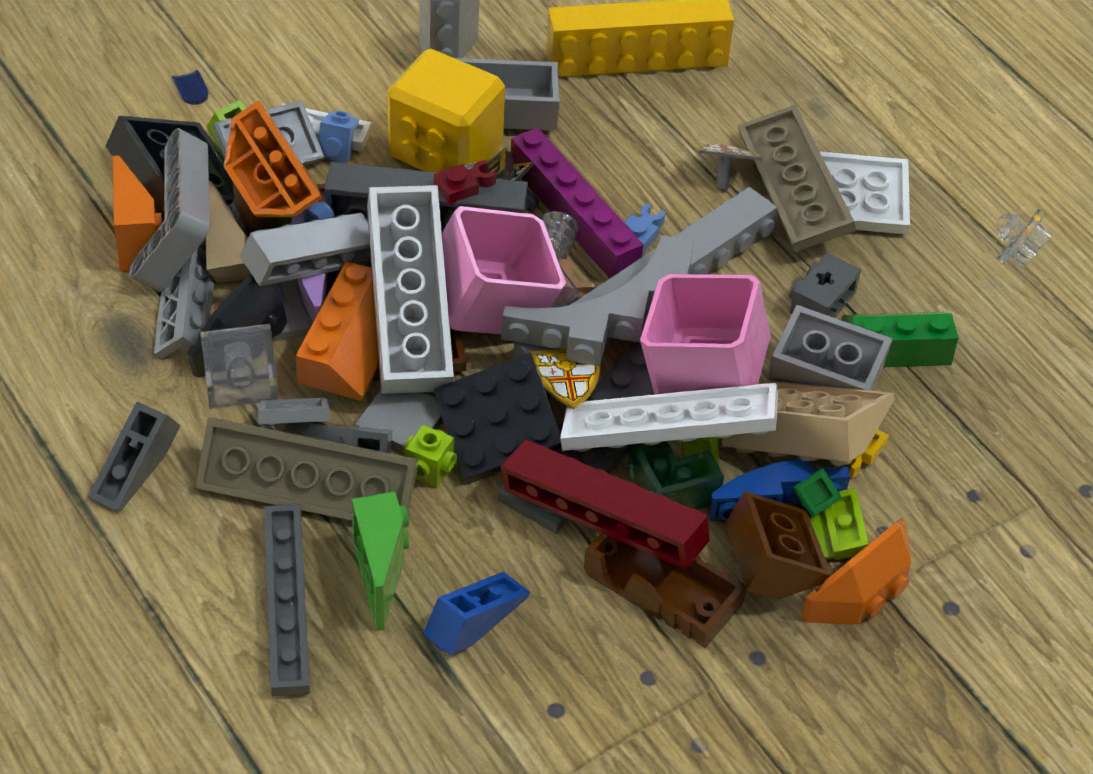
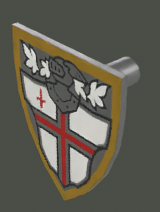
[697,144,762,189]

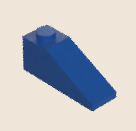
[423,572,530,655]

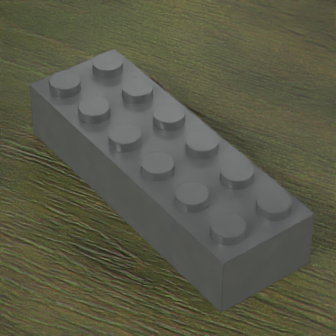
[324,162,528,232]

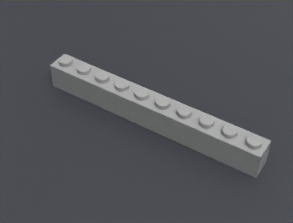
[513,187,777,359]

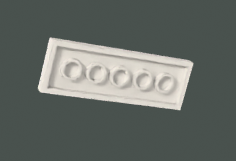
[560,383,778,452]

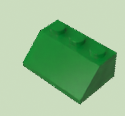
[842,312,959,368]

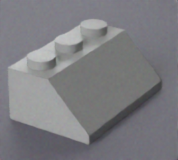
[419,0,479,58]
[769,305,893,391]

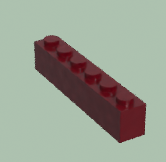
[501,439,710,569]

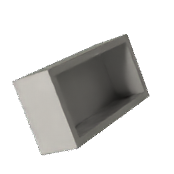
[455,58,559,131]

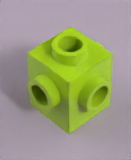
[403,425,457,488]

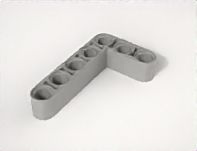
[129,128,210,292]

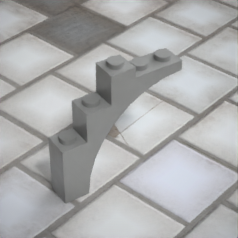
[501,235,694,366]

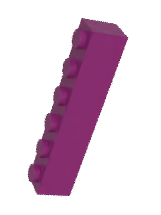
[510,127,643,279]

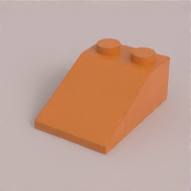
[113,156,163,272]

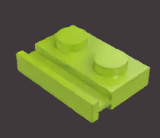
[809,488,869,560]

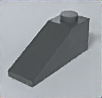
[88,401,181,512]

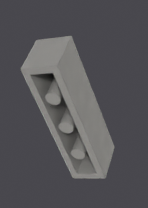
[240,213,371,286]

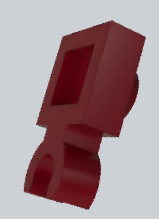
[434,160,497,204]

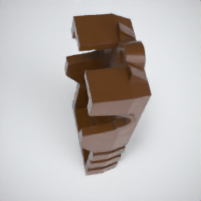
[584,534,746,648]

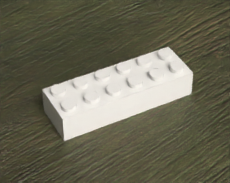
[367,185,454,394]

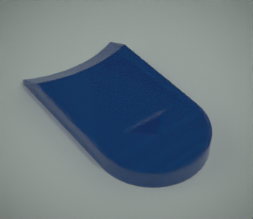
[171,70,209,105]

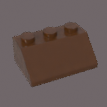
[725,491,831,600]

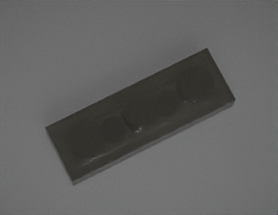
[488,147,514,180]

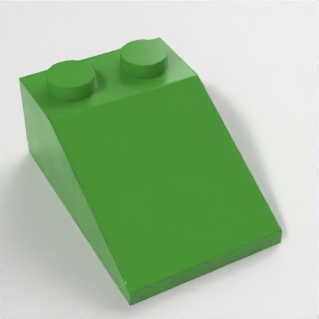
[352,491,409,631]

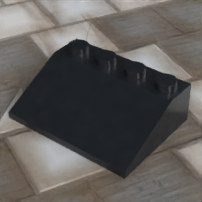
[105,115,235,221]

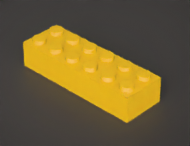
[546,0,734,77]

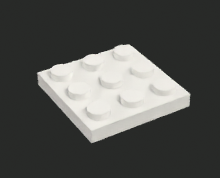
[819,151,910,234]

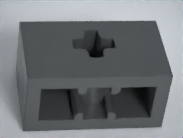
[789,253,861,318]

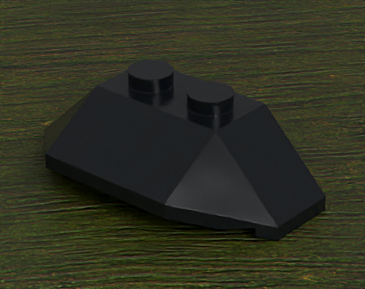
[186,273,288,377]

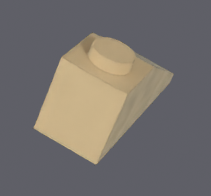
[206,181,251,284]

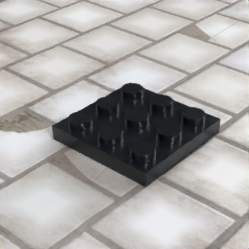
[433,352,562,485]

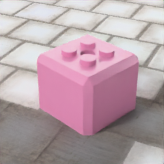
[442,206,566,334]
[640,274,771,394]

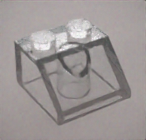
[200,324,278,409]

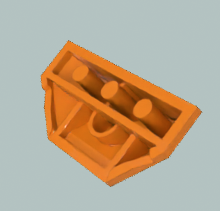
[224,100,323,217]
[801,518,911,625]

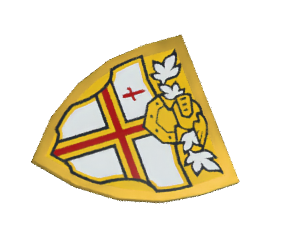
[529,349,600,409]

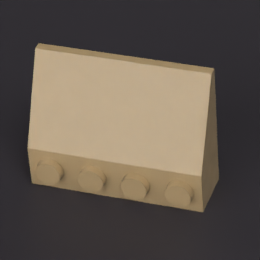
[722,380,894,465]

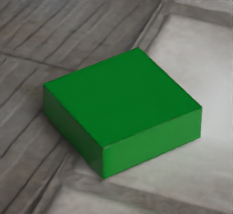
[791,468,842,518]

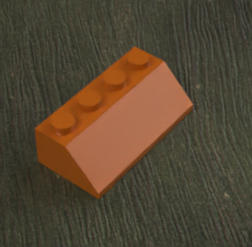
[296,261,379,401]

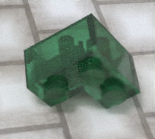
[627,441,724,510]

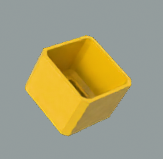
[387,48,505,173]

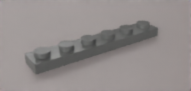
[264,504,310,696]

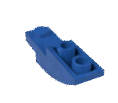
[708,459,850,521]

